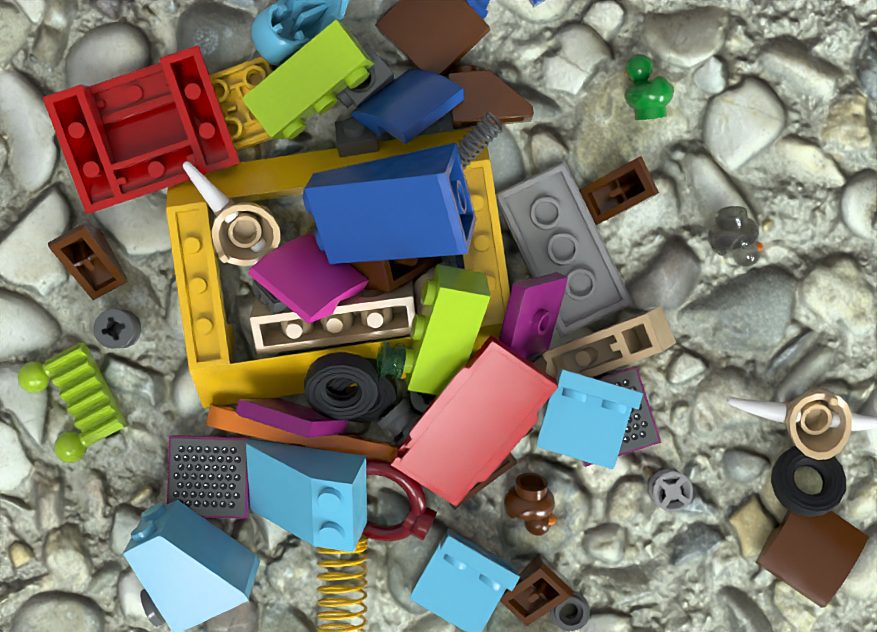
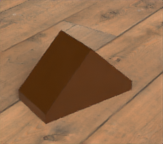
[579,156,659,225]
[48,223,128,300]
[500,553,574,626]

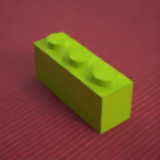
[241,19,375,140]
[400,264,491,395]

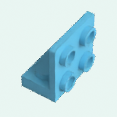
[536,369,643,469]
[410,528,520,632]

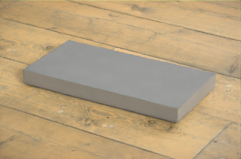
[495,161,633,338]

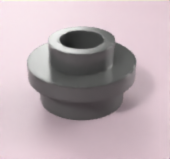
[550,591,590,631]

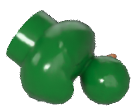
[624,54,674,120]

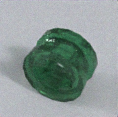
[376,341,406,380]

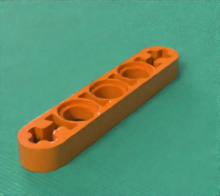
[205,404,398,462]

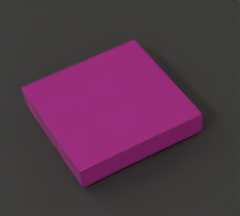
[236,398,348,438]

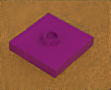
[499,272,568,358]

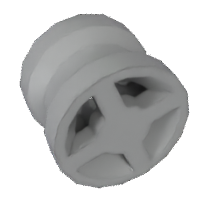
[648,468,693,512]

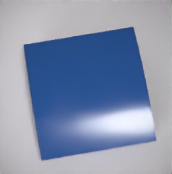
[352,69,464,144]

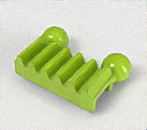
[17,342,129,463]

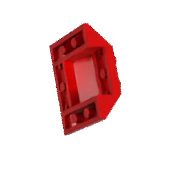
[42,45,241,214]

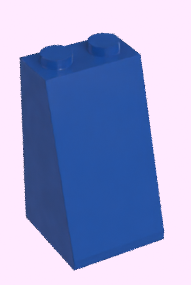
[303,143,477,264]

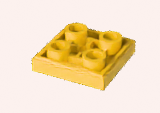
[210,56,274,152]

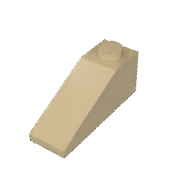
[541,306,676,378]

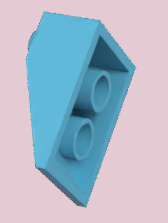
[246,439,367,552]

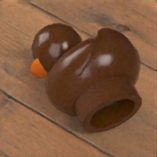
[504,473,557,536]

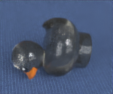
[708,206,764,267]

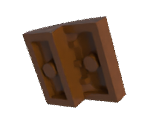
[375,0,491,76]
[755,510,869,608]

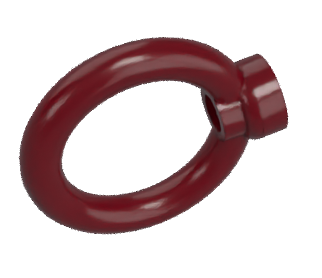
[361,459,437,541]

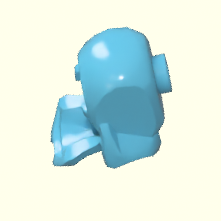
[250,0,349,66]

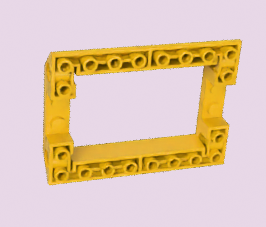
[166,128,510,408]

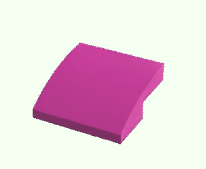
[248,233,369,324]

